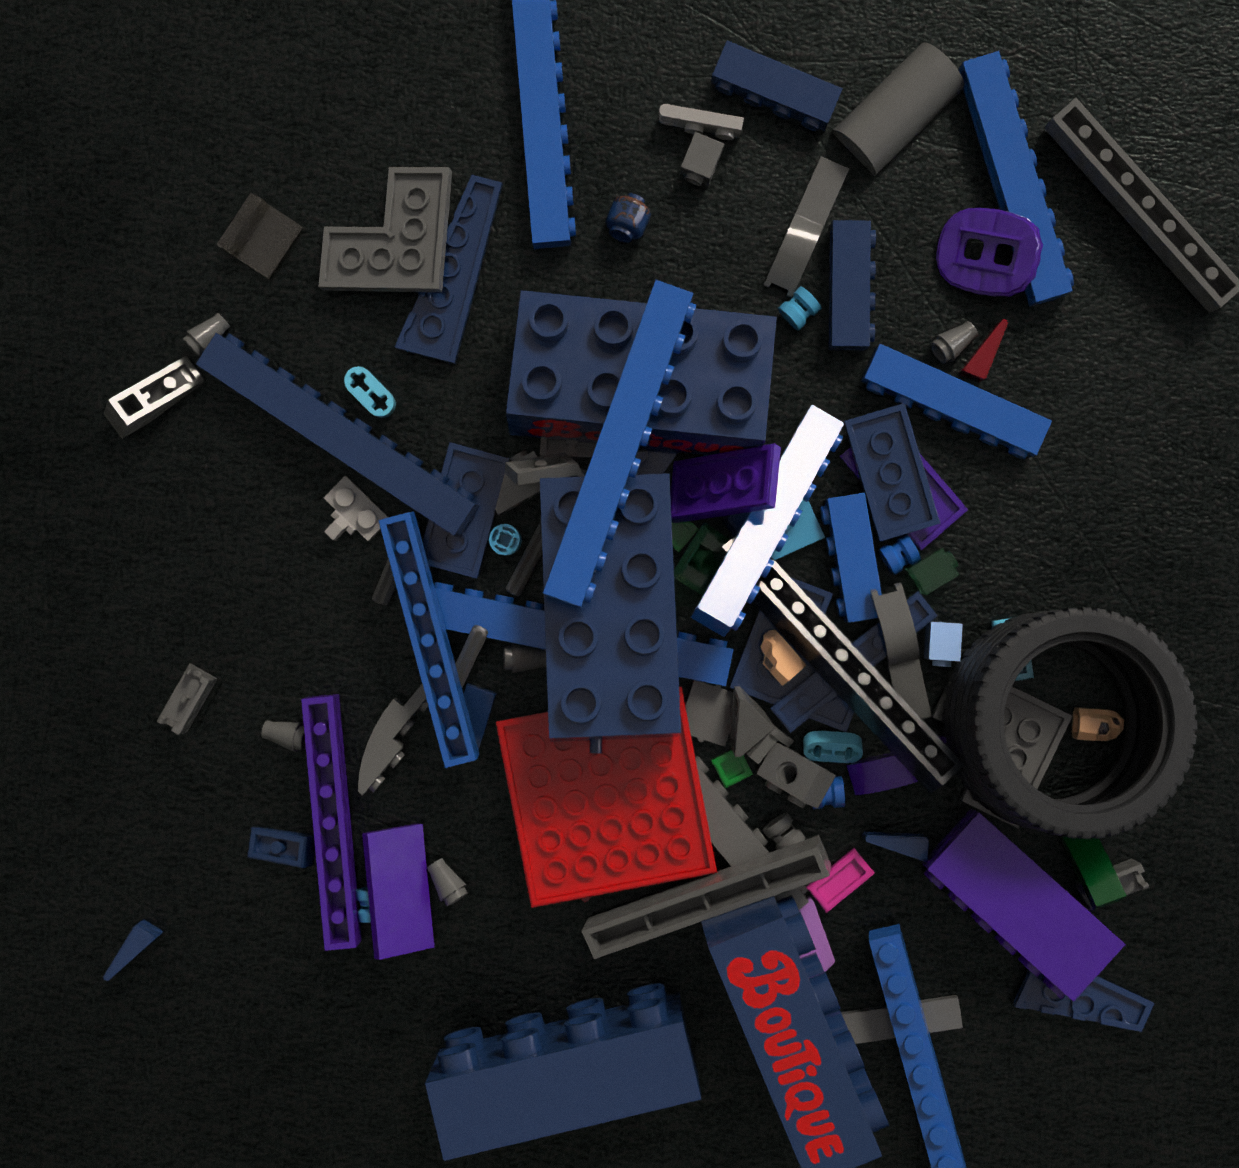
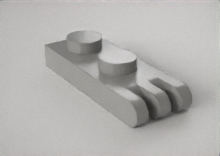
[659,104,744,140]

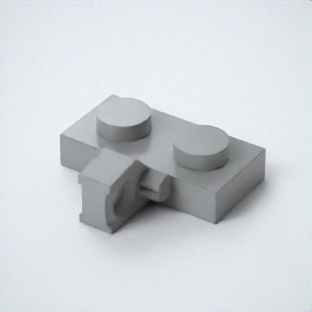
[324,476,389,541]

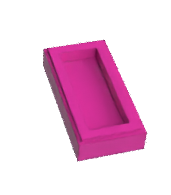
[806,848,875,912]

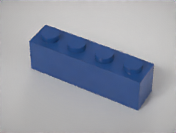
[820,493,882,623]

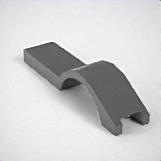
[763,156,849,298]
[505,449,648,486]
[870,583,932,719]

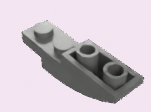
[358,684,429,795]

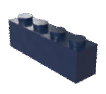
[711,41,843,131]
[828,220,876,350]

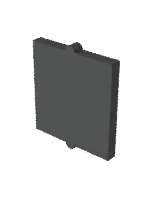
[685,680,733,747]

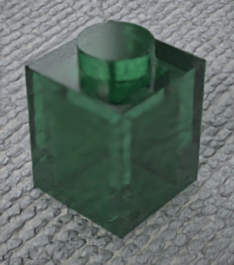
[906,548,959,595]

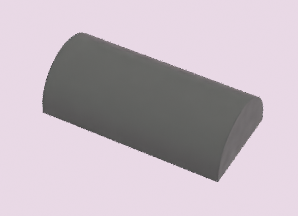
[831,42,965,176]

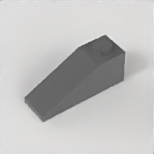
[104,356,205,439]

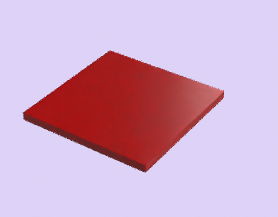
[496,686,717,908]

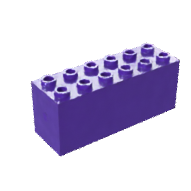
[922,808,1126,1002]

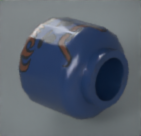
[605,193,651,243]

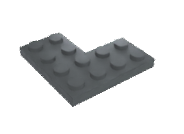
[318,167,452,293]
[932,661,1073,828]

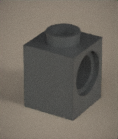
[680,132,724,186]

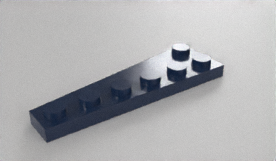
[395,175,503,365]

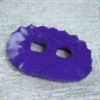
[936,208,1043,297]

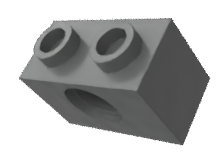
[757,742,836,809]

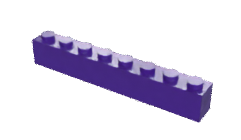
[301,694,362,951]

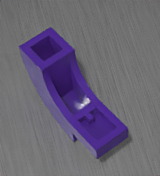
[847,736,946,795]

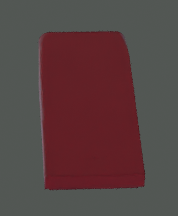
[958,319,1008,383]

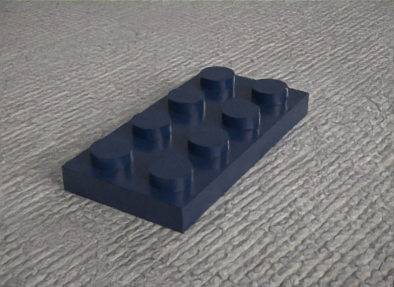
[843,403,941,542]
[423,442,510,579]

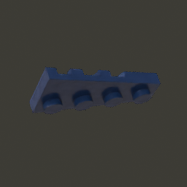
[1012,970,1154,1032]

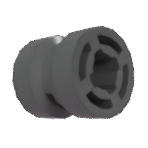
[762,812,806,850]

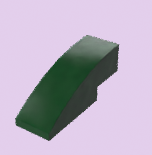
[1059,836,1127,910]

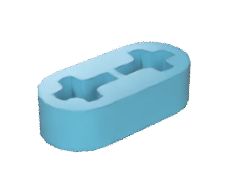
[344,366,396,418]
[803,731,863,763]

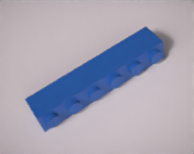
[860,344,1052,460]

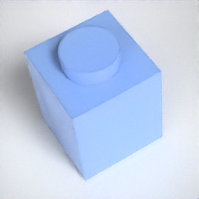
[924,622,963,667]

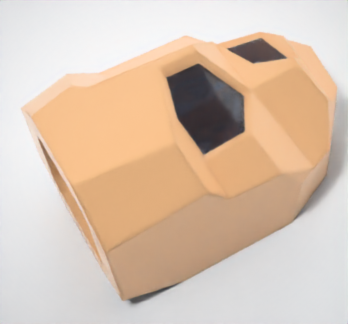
[760,630,806,686]
[1072,707,1124,741]

